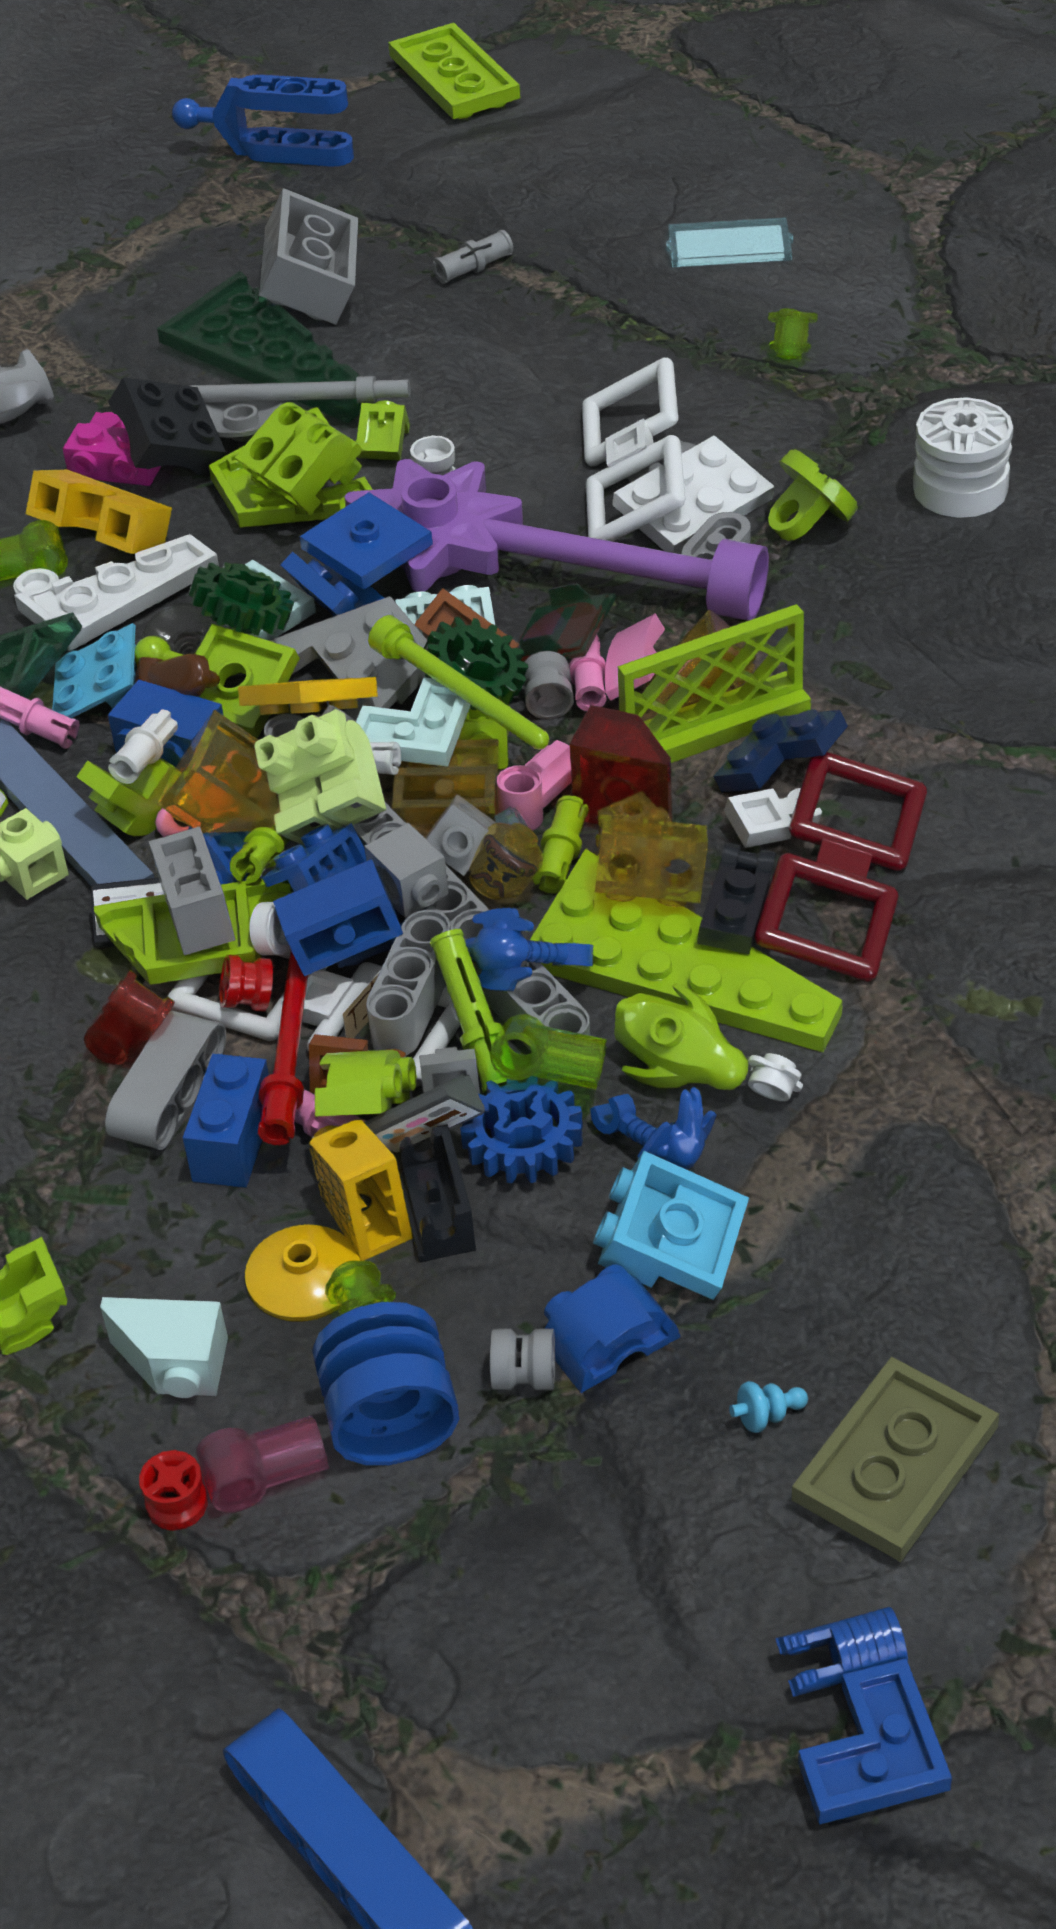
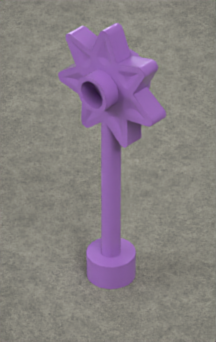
[345,459,769,621]

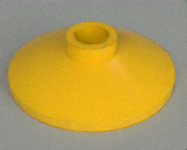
[245,1225,361,1322]

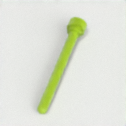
[368,615,549,750]

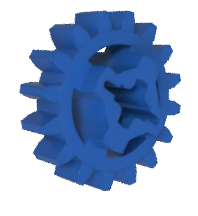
[460,1073,583,1183]

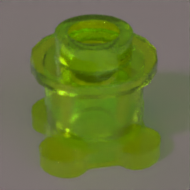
[768,308,818,359]
[325,1260,396,1315]

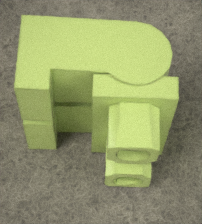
[254,709,387,845]

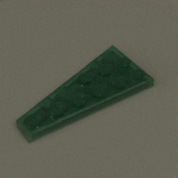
[157,270,373,423]

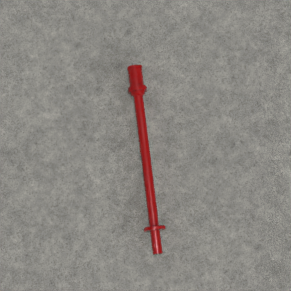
[258,949,308,1145]

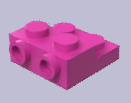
[62,412,161,486]

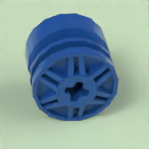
[312,1302,460,1465]

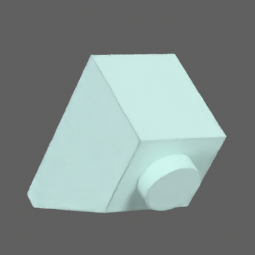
[100,1297,228,1398]

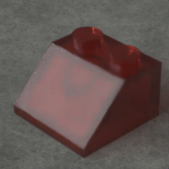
[569,705,673,840]

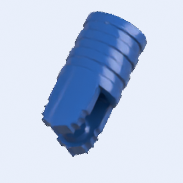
[775,1607,908,1697]

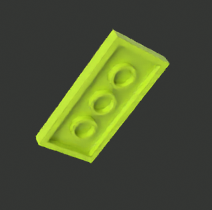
[388,23,521,119]

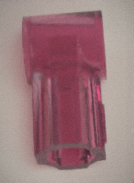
[196,1416,329,1513]

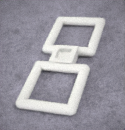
[582,357,686,542]
[167,948,460,1087]

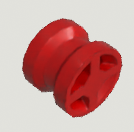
[219,955,273,1012]
[139,1450,208,1531]

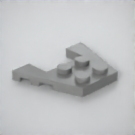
[269,596,427,721]

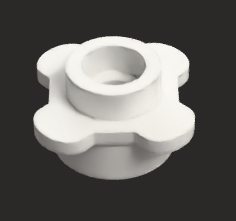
[748,1053,803,1101]

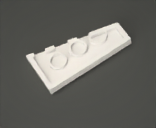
[14,534,219,652]

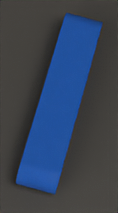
[222,1708,473,1929]

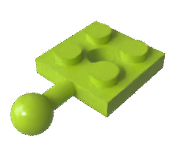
[134,624,300,738]

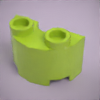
[315,1050,417,1117]
[0,1237,67,1355]

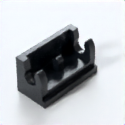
[398,1124,476,1263]

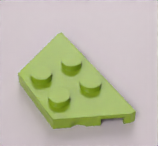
[94,878,294,985]

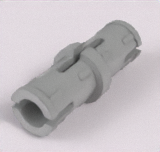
[432,230,514,284]

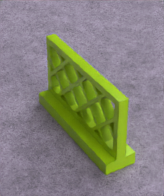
[613,604,811,776]

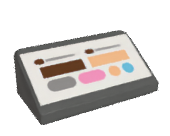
[364,1074,485,1153]

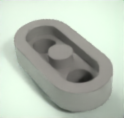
[682,512,751,560]

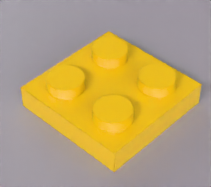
[238,677,378,715]

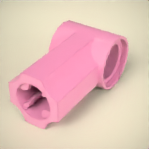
[497,740,582,833]

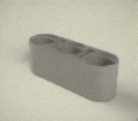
[366,910,451,1055]
[105,1011,227,1150]

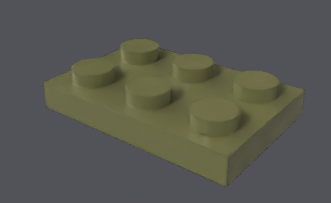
[792,1356,999,1562]

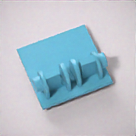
[52,623,137,718]

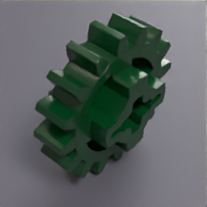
[189,562,294,636]
[424,617,528,711]

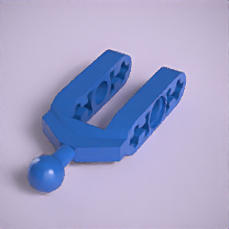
[172,75,354,167]

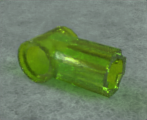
[0,520,68,581]
[490,1014,607,1090]

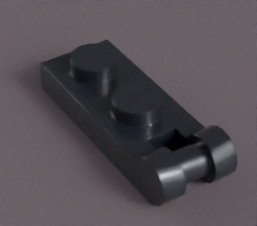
[697,842,777,954]

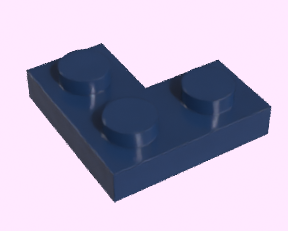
[713,709,848,792]

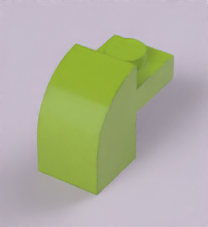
[77,758,186,836]

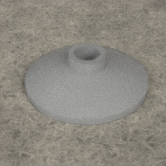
[206,401,282,442]

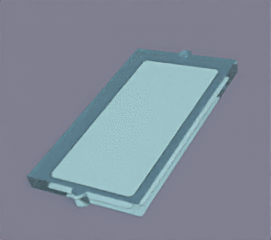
[666,217,793,267]

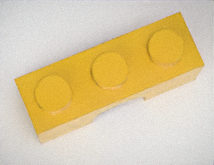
[25,469,172,554]

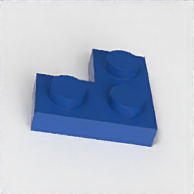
[798,1658,952,1825]

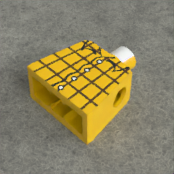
[309,1120,413,1262]

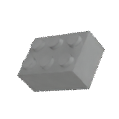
[259,188,358,325]

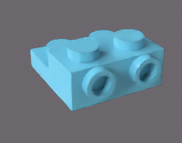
[593,1151,749,1300]

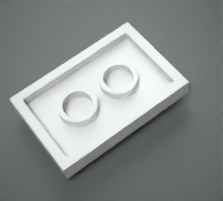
[612,435,775,554]

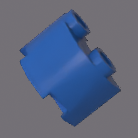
[544,1264,681,1393]

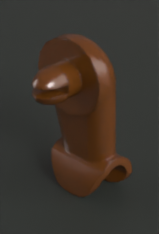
[135,653,220,697]

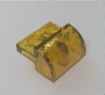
[392,739,500,825]

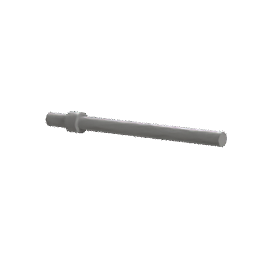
[191,376,411,403]

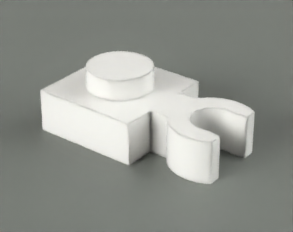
[724,788,822,848]

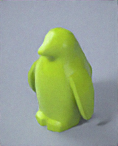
[614,983,748,1090]

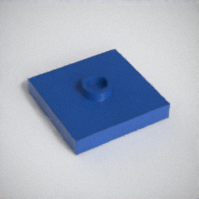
[300,492,433,590]

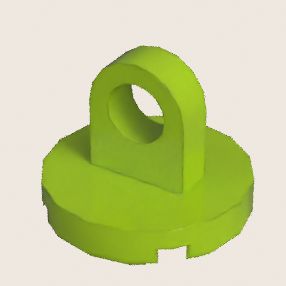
[768,449,858,541]

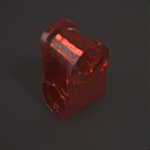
[83,970,175,1065]

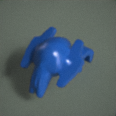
[465,908,593,991]
[590,1087,717,1170]

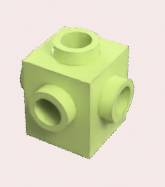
[0,808,69,900]

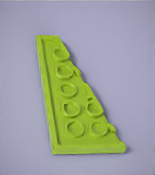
[530,849,843,1052]

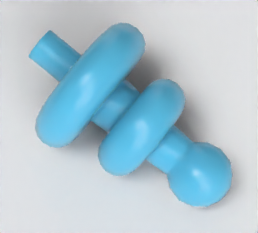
[729,1381,809,1433]

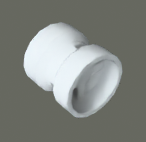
[410,435,456,475]

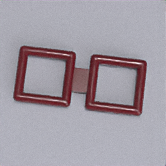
[754,752,927,981]

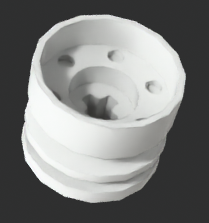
[913,397,1013,518]

